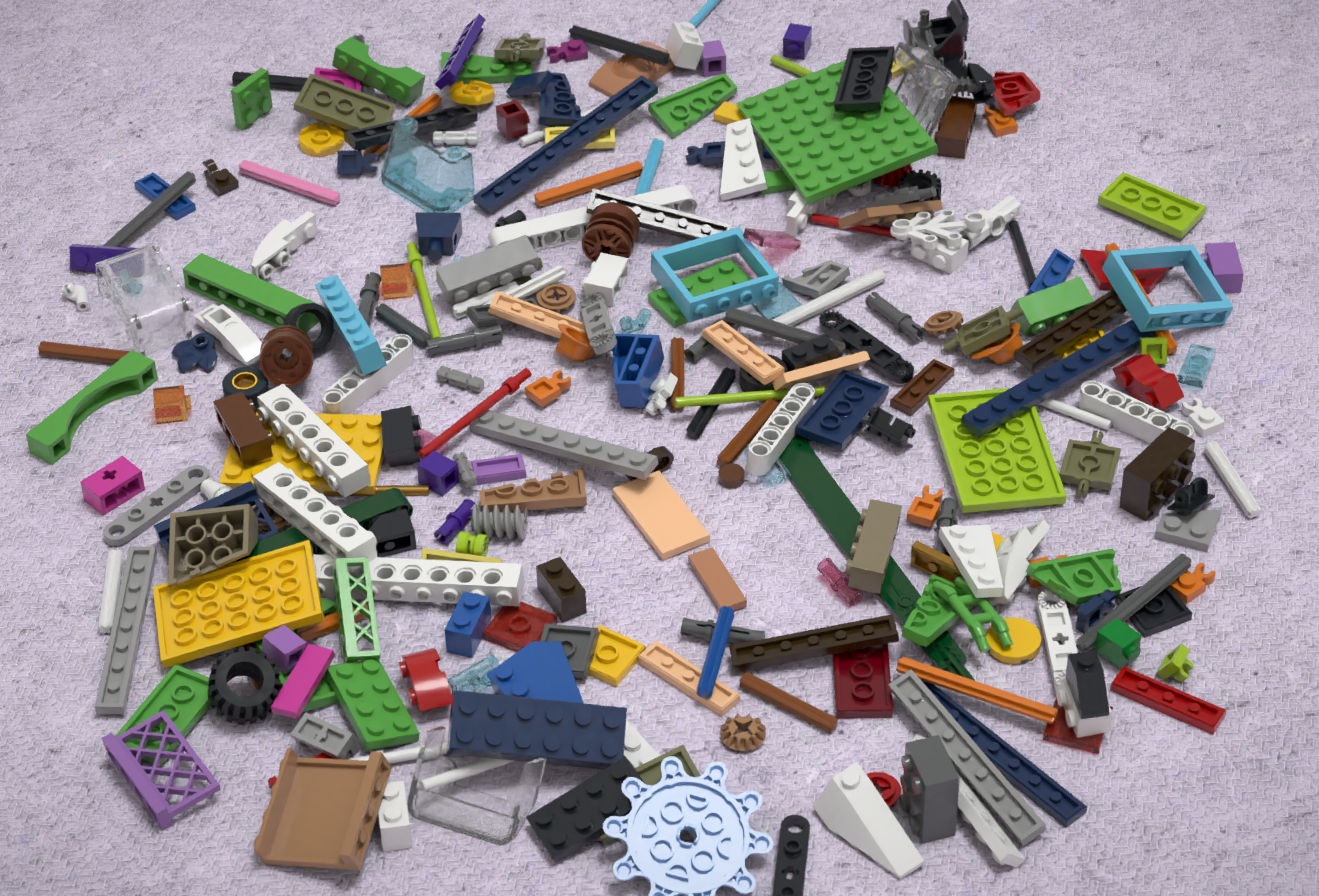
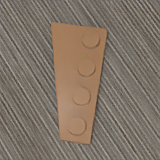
[838,200,943,229]

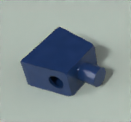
[415,212,463,261]

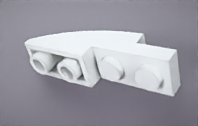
[786,190,839,237]
[251,211,317,280]
[194,304,262,366]
[986,520,1050,606]

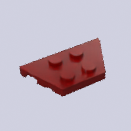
[992,71,1040,116]
[1080,249,1174,294]

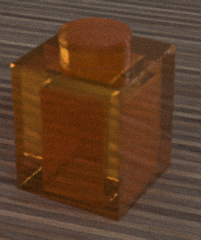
[380,263,417,300]
[153,385,192,424]

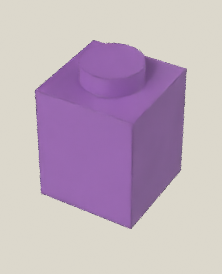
[699,40,726,77]
[262,625,306,675]

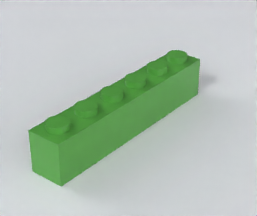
[183,253,319,333]

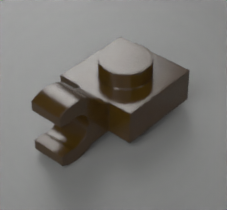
[203,158,239,196]

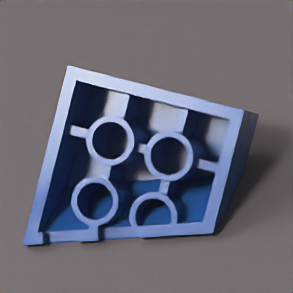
[487,641,584,703]

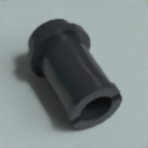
[495,210,526,228]

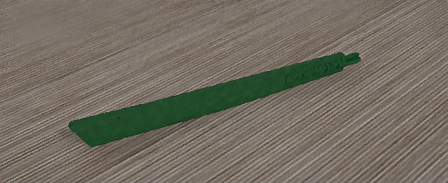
[777,435,975,681]

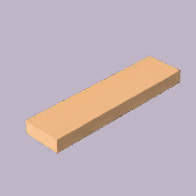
[488,291,587,339]
[702,320,784,385]
[772,351,870,391]
[638,641,740,717]

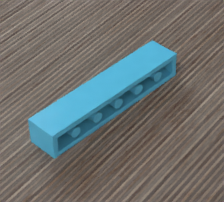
[315,275,387,375]

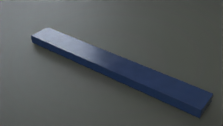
[921,680,1087,828]

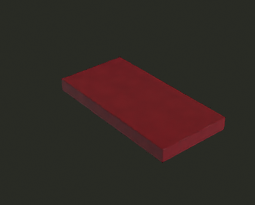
[832,644,893,719]

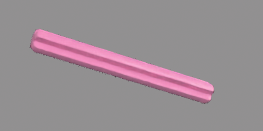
[238,160,340,205]

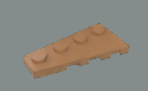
[479,467,587,512]

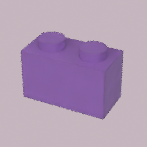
[1200,242,1244,293]

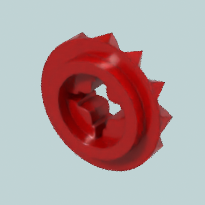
[866,772,901,807]

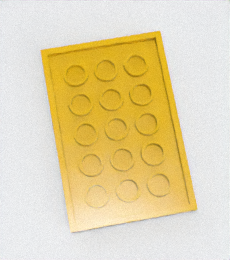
[219,412,384,494]
[153,540,324,668]

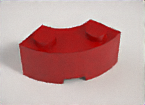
[1112,353,1185,410]
[399,648,452,711]

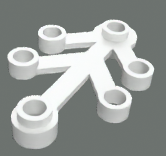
[890,210,985,249]

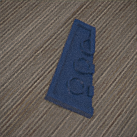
[539,72,584,127]

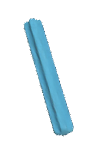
[635,138,664,195]

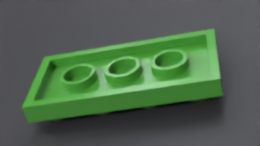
[648,259,752,328]
[325,659,420,751]
[115,664,211,766]

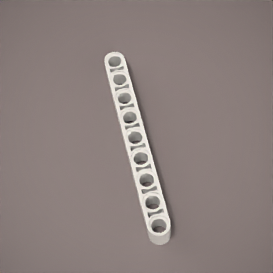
[488,185,698,251]

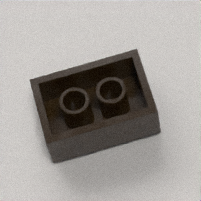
[1119,427,1196,521]

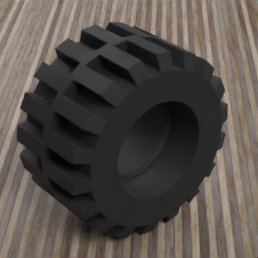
[207,647,281,725]

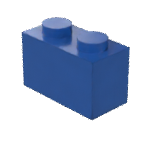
[444,591,492,658]

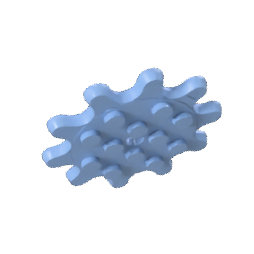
[603,757,773,896]

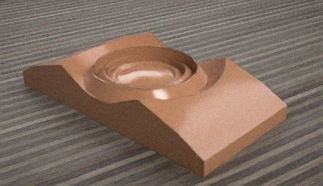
[589,41,678,98]

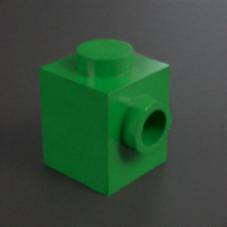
[1096,618,1142,668]

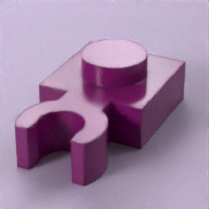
[546,39,588,63]

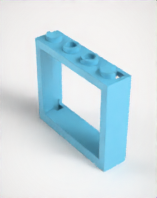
[651,227,779,323]
[1102,245,1233,332]

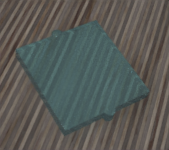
[751,282,802,320]

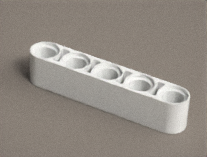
[321,334,414,414]
[1079,381,1194,444]
[746,383,815,476]

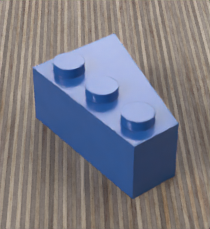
[612,333,664,408]

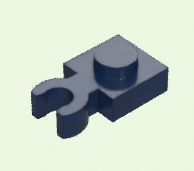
[686,141,725,165]
[337,150,378,175]
[1076,589,1116,634]

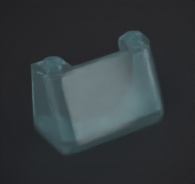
[381,115,475,213]

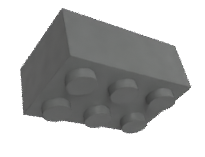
[899,735,960,844]

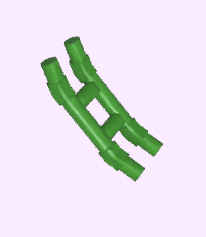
[932,576,1013,653]

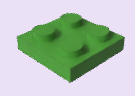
[231,68,273,130]

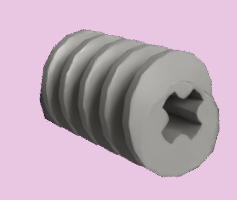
[471,504,528,539]

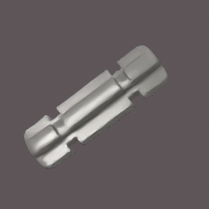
[436,366,484,393]
[453,452,477,488]

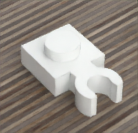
[646,373,678,416]
[1181,397,1225,438]

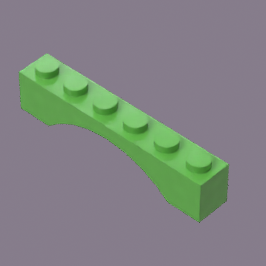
[26,350,158,465]

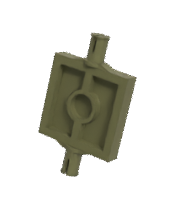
[494,33,546,62]
[943,305,1024,356]
[1059,430,1121,498]

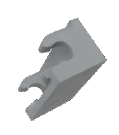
[290,712,359,760]

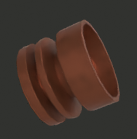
[582,202,640,262]
[259,325,313,387]

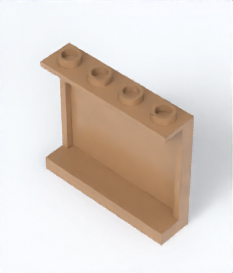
[254,748,392,870]

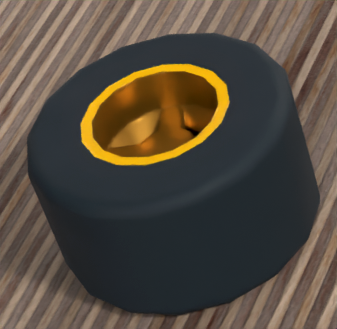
[222,366,269,411]

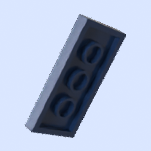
[795,370,889,451]

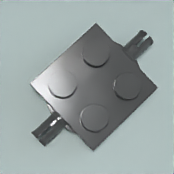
[859,186,937,211]

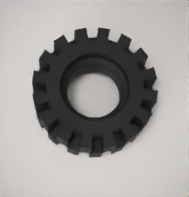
[899,169,942,203]

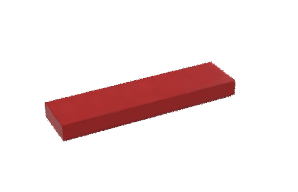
[1110,666,1226,734]

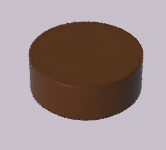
[718,463,745,488]

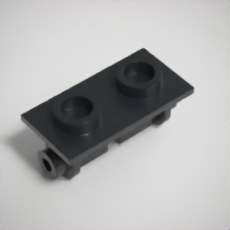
[861,407,916,448]
[1167,477,1215,515]

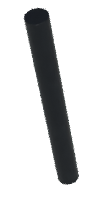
[1009,220,1036,288]

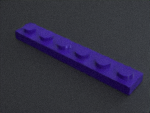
[435,14,486,90]

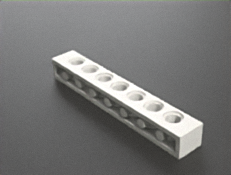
[313,554,525,606]

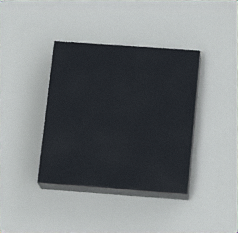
[1115,585,1193,638]

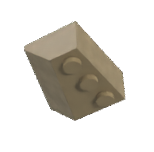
[168,504,258,588]

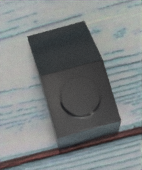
[368,509,416,558]
[1066,650,1110,720]

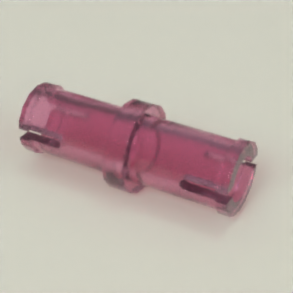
[817,558,863,606]

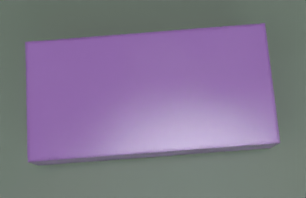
[470,454,526,485]

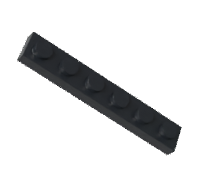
[344,104,478,150]

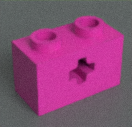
[80,456,145,516]

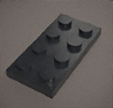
[834,46,895,112]
[526,756,645,863]

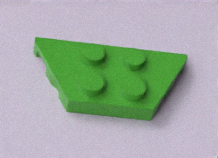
[1026,548,1122,606]

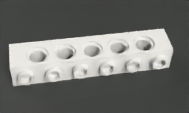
[257,384,371,498]
[253,462,377,572]

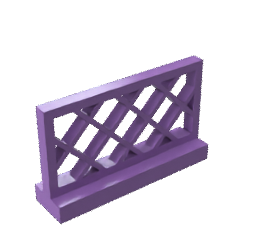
[102,710,221,830]

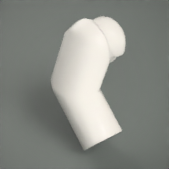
[62,282,89,311]

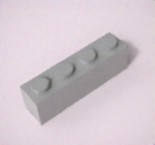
[436,235,538,304]

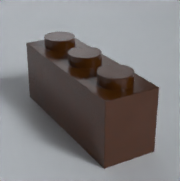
[934,96,977,159]
[213,391,274,467]

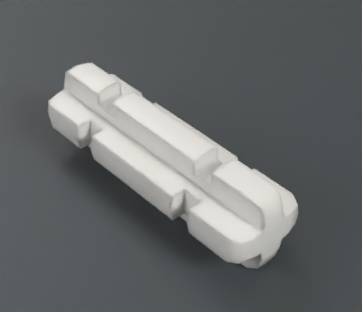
[433,131,478,145]

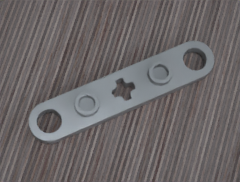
[580,292,617,354]
[103,465,210,547]

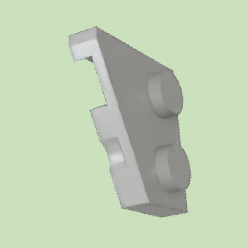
[782,260,850,298]
[1155,510,1221,552]

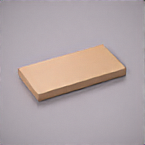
[613,471,710,560]

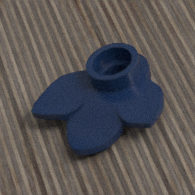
[171,333,218,373]

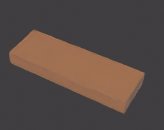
[688,547,747,611]

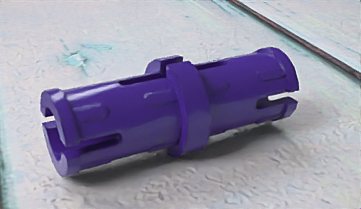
[434,499,475,545]

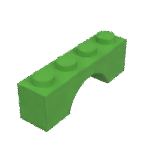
[332,37,425,105]

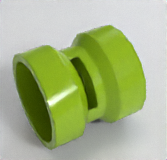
[456,531,489,557]

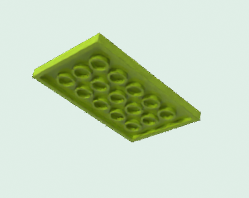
[927,388,1067,513]

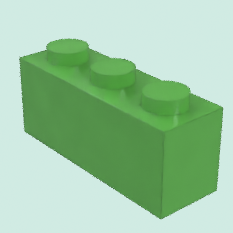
[1011,276,1094,336]

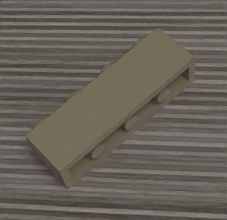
[845,499,902,594]

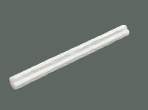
[766,268,886,337]

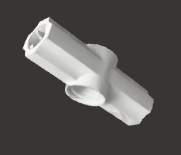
[959,195,1022,250]

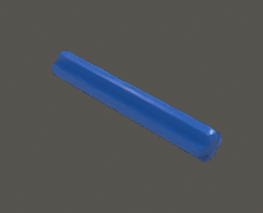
[697,606,734,698]

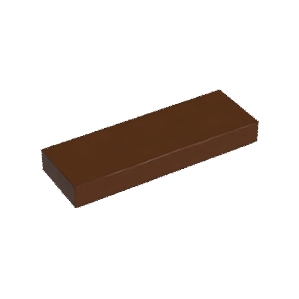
[890,359,955,416]

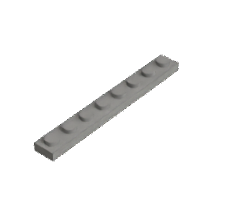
[469,410,658,480]
[95,546,157,715]
[888,669,1047,846]

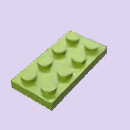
[1098,172,1206,239]

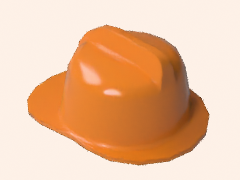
[971,322,1023,364]
[556,324,612,362]

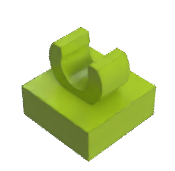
[1140,337,1167,364]
[1156,643,1194,682]

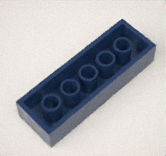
[446,690,627,769]

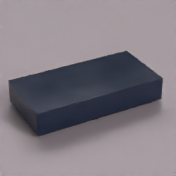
[506,70,553,98]

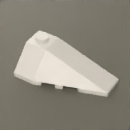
[813,762,925,879]

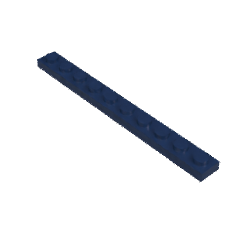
[473,75,658,214]
[961,319,1155,438]

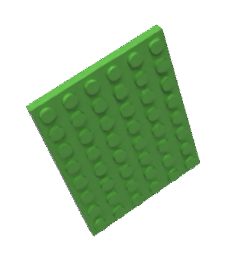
[736,60,938,204]

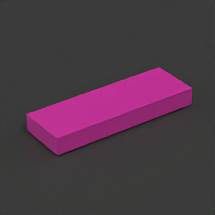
[271,644,335,719]

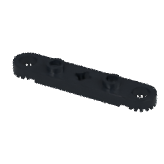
[819,310,914,384]
[772,815,810,896]

